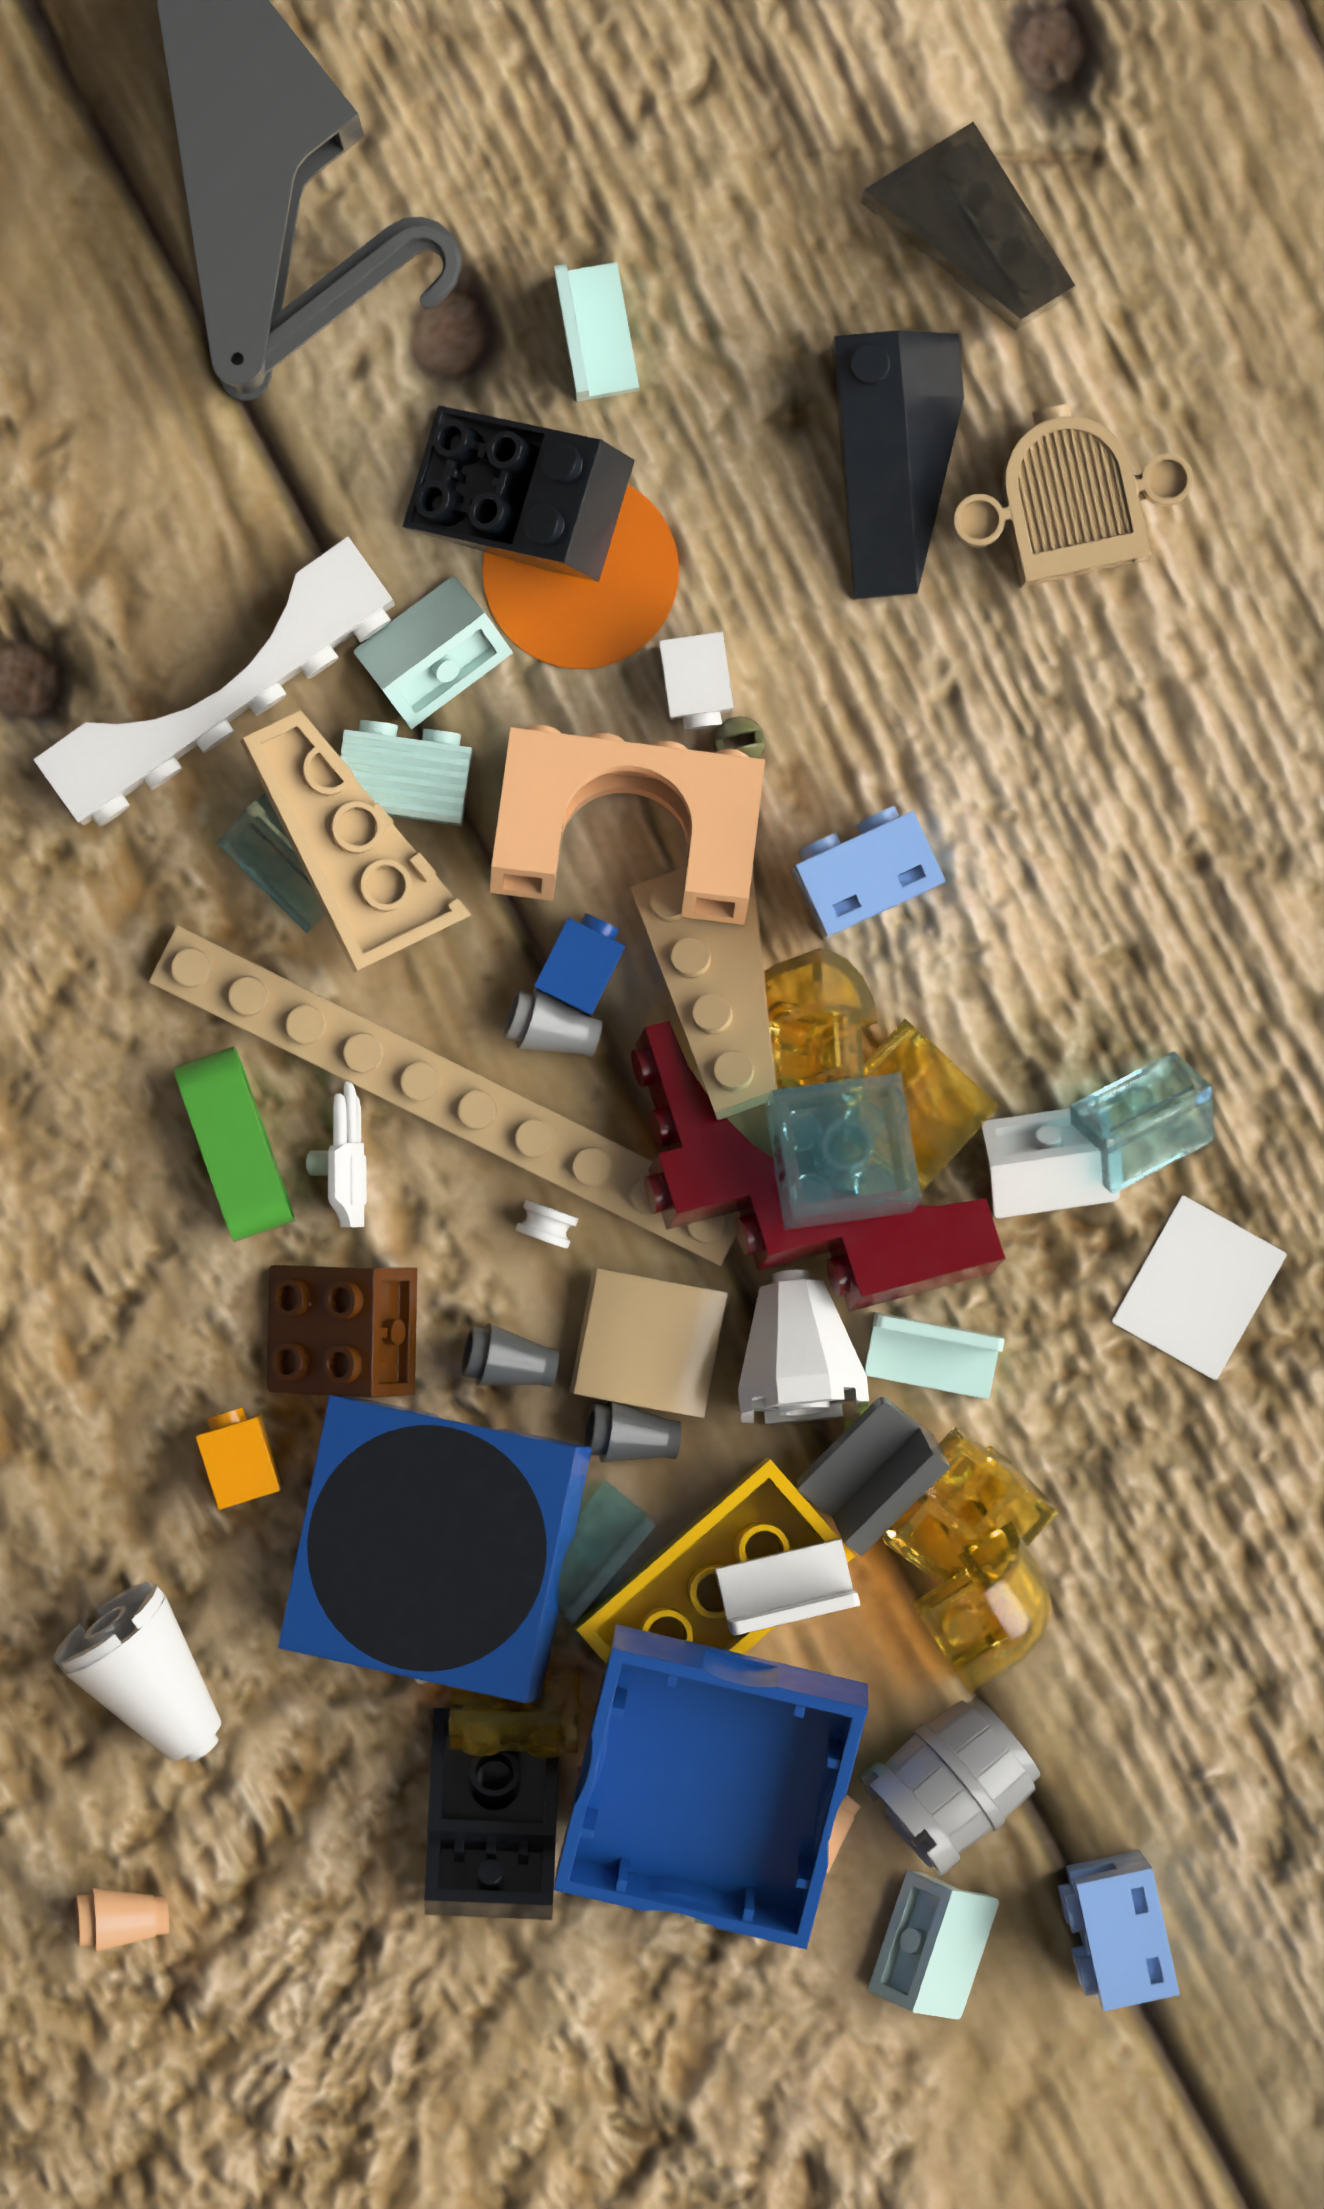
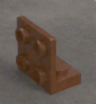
[267,1265,418,1398]

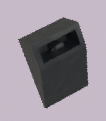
[402,405,635,582]

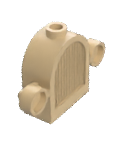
[952,404,1194,588]

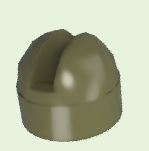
[714,716,765,758]

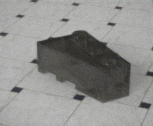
[861,122,1076,330]

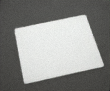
[1112,1196,1287,1380]

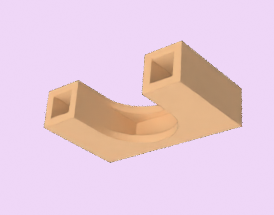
[490,725,765,925]

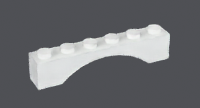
[33,537,395,827]

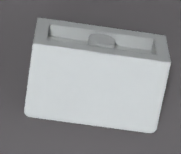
[981,1103,1120,1218]
[714,1538,860,1636]

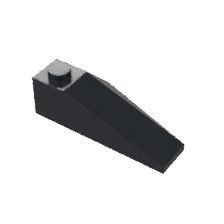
[831,330,964,600]

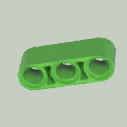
[174,1046,295,1242]

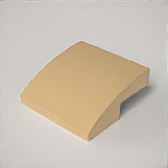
[569,1267,728,1418]

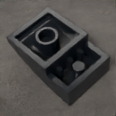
[424,1708,561,1920]

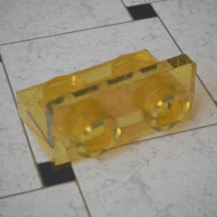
[449,1671,580,1758]

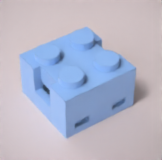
[791,806,946,939]
[1058,1850,1180,2011]

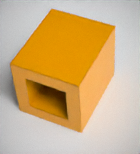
[195,1407,284,1510]

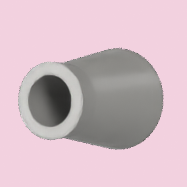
[503,988,602,1057]

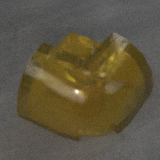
[759,948,879,1107]
[845,1019,1000,1200]
[882,1426,1058,1584]
[911,1521,1053,1694]

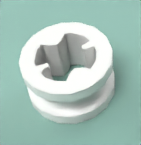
[515,1200,579,1249]

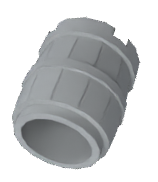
[859,1697,1040,1877]

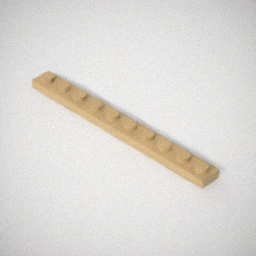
[149,925,741,1266]

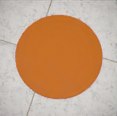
[482,485,679,669]

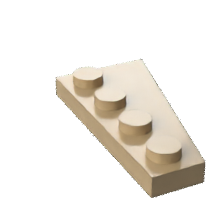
[240,710,472,972]
[630,866,778,1121]

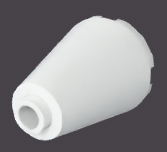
[53,1581,222,1762]

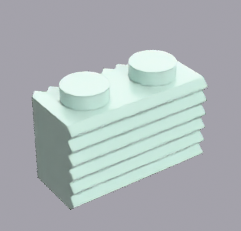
[340,720,473,826]

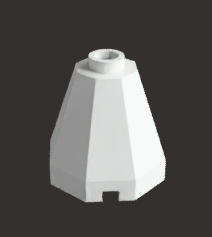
[738,1270,869,1425]

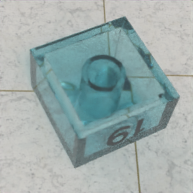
[765,1073,922,1230]

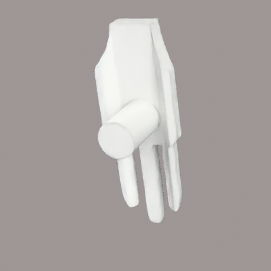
[306,1081,367,1227]

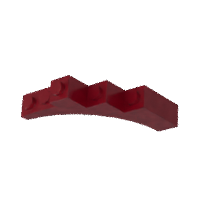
[631,1021,1006,1312]

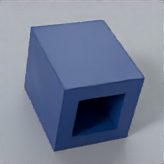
[534,913,626,1016]

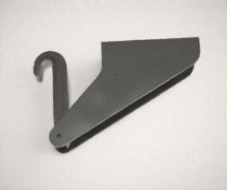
[157,0,461,402]

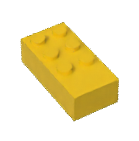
[574,1457,855,1663]

